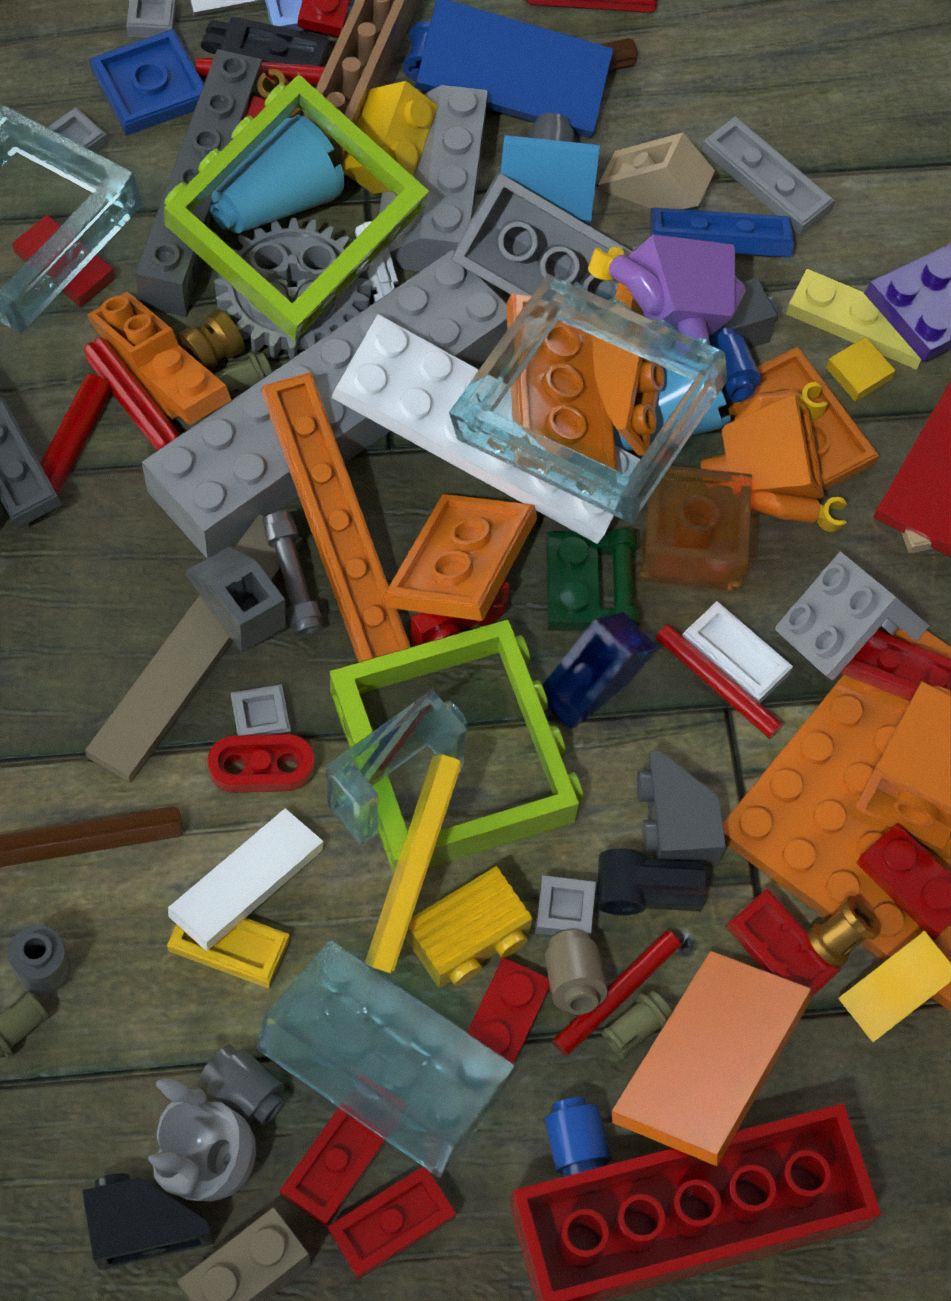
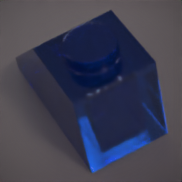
[542,612,658,729]

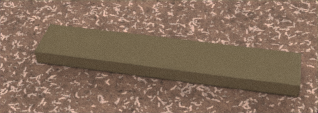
[85,514,302,783]

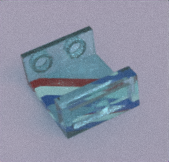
[326,690,467,845]

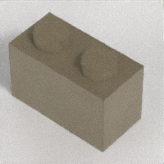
[177,1207,310,1301]

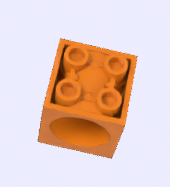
[854,681,951,859]

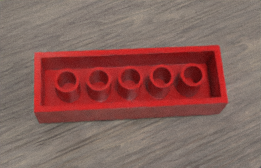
[509,1103,882,1301]

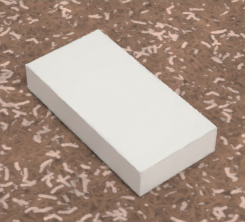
[682,601,793,703]

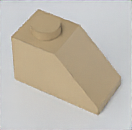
[598,133,715,209]

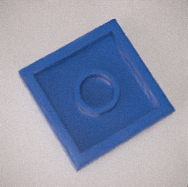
[89,29,204,136]

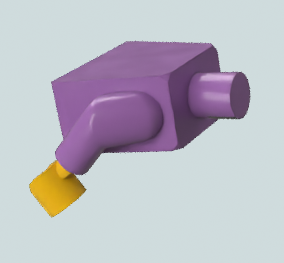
[588,234,746,358]

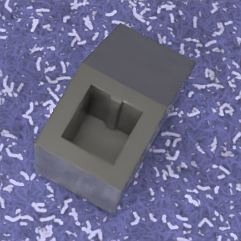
[185,546,285,653]
[637,751,726,867]

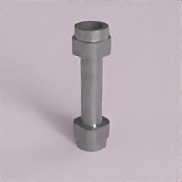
[262,511,323,636]

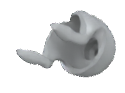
[148,1079,256,1202]

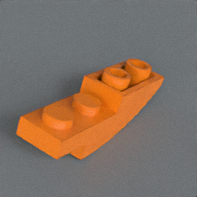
[593,282,664,456]
[87,291,232,425]

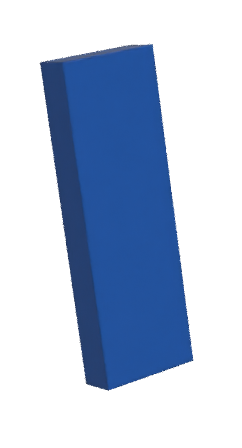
[650,207,794,257]

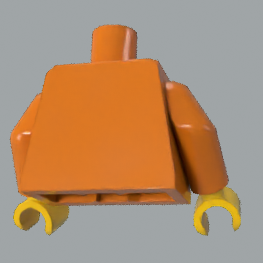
[701,382,847,532]

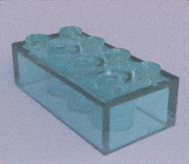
[256,939,514,1178]

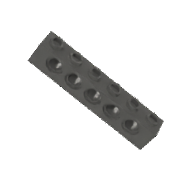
[135,49,263,317]

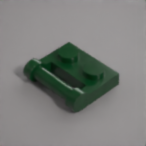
[546,528,640,632]

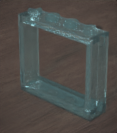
[0,105,143,334]
[449,274,727,524]

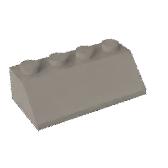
[379,85,488,271]
[451,172,632,308]

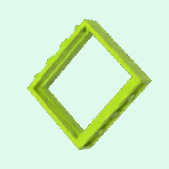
[164,74,429,342]
[329,619,583,875]

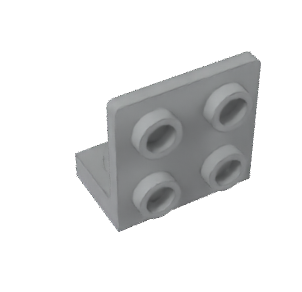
[775,551,929,680]

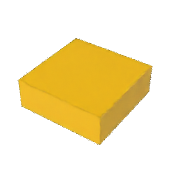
[826,337,896,402]

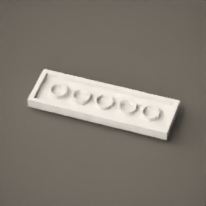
[331,314,640,544]

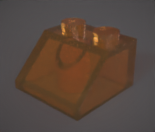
[639,464,752,591]

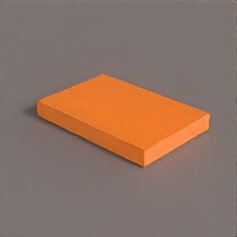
[724,347,879,491]
[384,494,537,621]

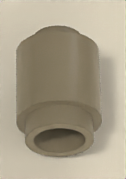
[545,929,607,1015]

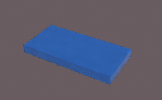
[415,0,613,138]

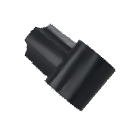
[597,848,706,916]

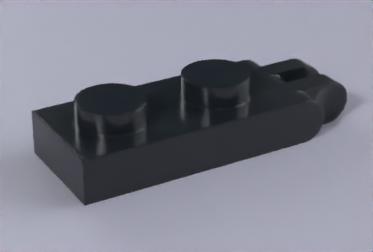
[201,17,329,66]

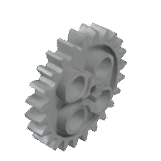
[214,218,371,360]

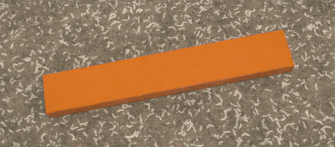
[261,372,411,663]

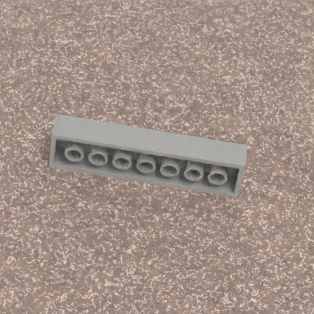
[142,250,509,558]

